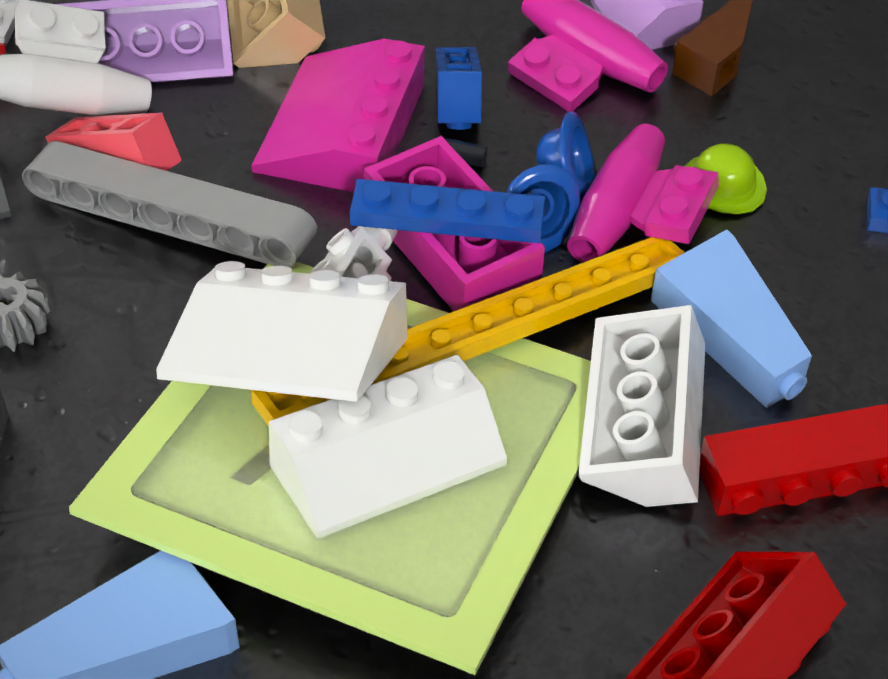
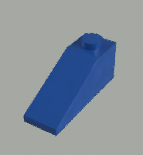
[436,47,482,130]

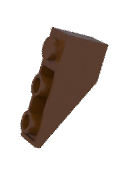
[672,0,753,96]

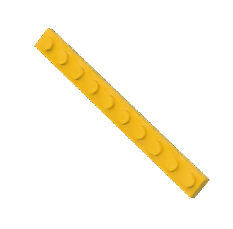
[251,237,685,426]

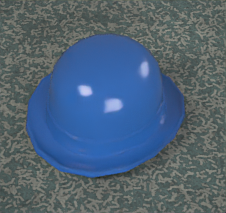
[536,111,597,198]
[505,165,580,253]

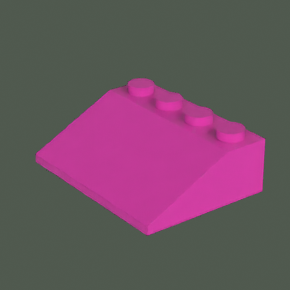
[251,39,425,192]

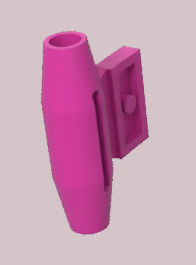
[508,0,668,112]
[567,124,719,263]

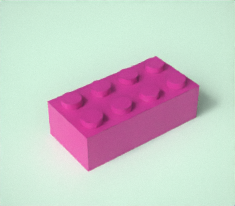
[364,136,545,312]

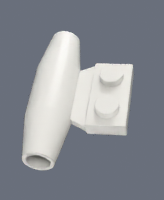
[0,0,152,115]

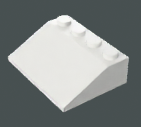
[156,261,407,402]

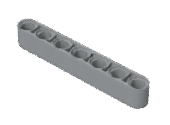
[22,141,317,267]

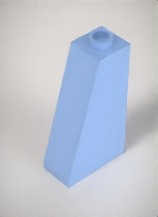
[651,230,812,409]
[0,550,240,679]

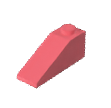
[45,113,182,171]

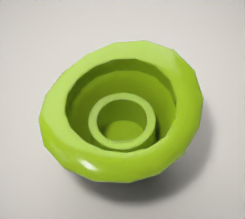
[684,143,767,215]

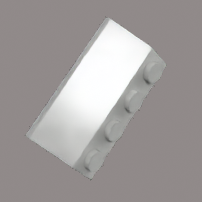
[579,305,705,507]
[269,354,507,539]

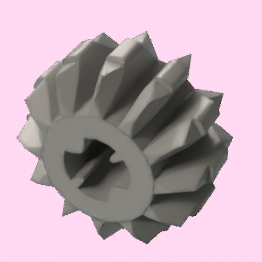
[0,271,50,352]

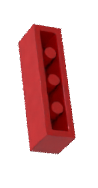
[699,404,888,516]

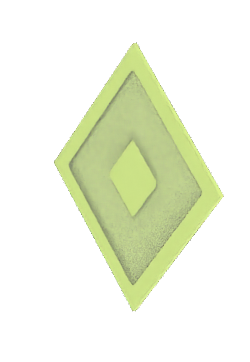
[69,262,591,675]

